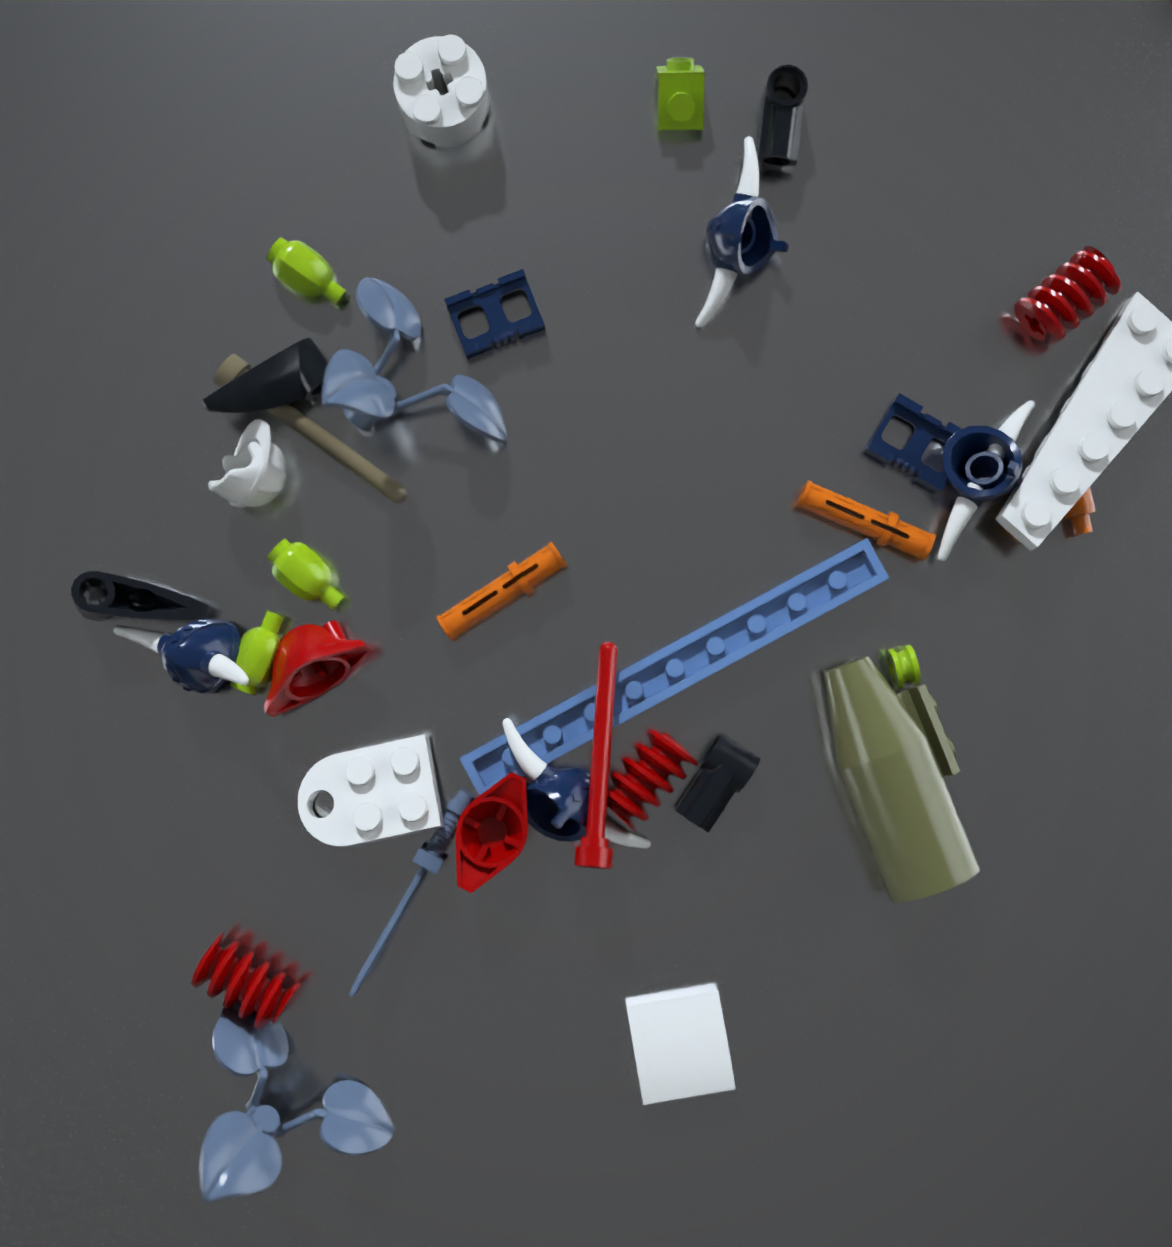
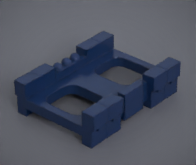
[444,269,546,362]
[865,393,961,492]

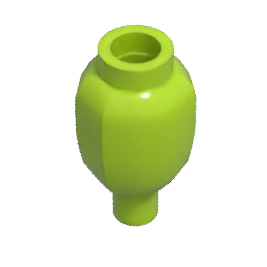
[266,237,347,306]
[267,538,345,611]
[230,610,285,696]

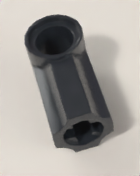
[757,65,808,168]
[675,733,761,833]

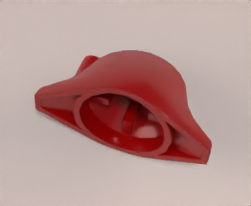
[264,620,372,717]
[455,772,528,893]

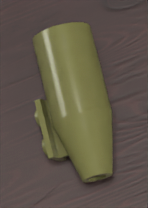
[824,656,980,903]

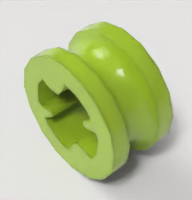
[885,644,921,690]

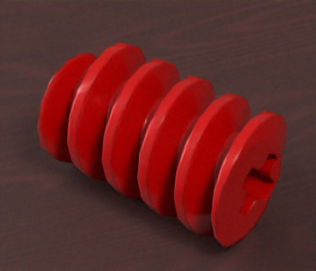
[1014,246,1122,342]
[607,729,699,832]
[191,932,301,1030]

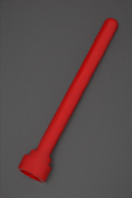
[574,642,618,869]

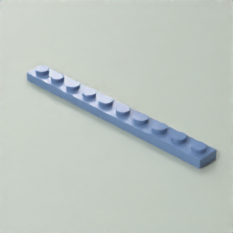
[459,538,889,796]

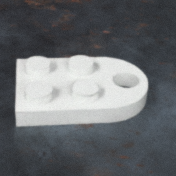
[298,734,445,848]

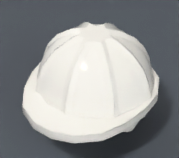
[208,419,287,508]

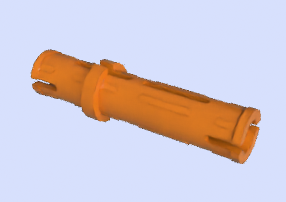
[796,480,936,561]
[436,541,568,641]

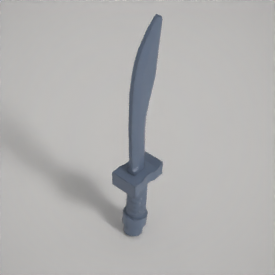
[349,790,475,998]

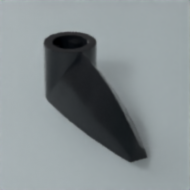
[201,338,328,413]
[71,571,209,620]

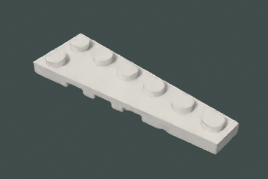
[995,292,1172,551]

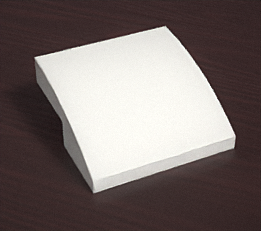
[626,990,736,1106]

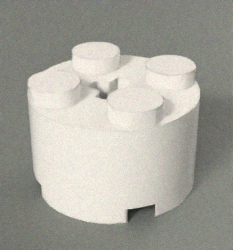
[393,34,490,148]

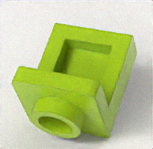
[656,58,705,130]

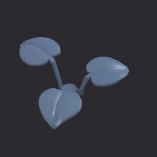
[322,276,507,444]
[200,1002,393,1202]

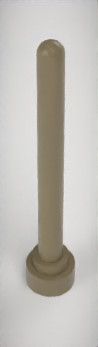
[213,354,405,501]

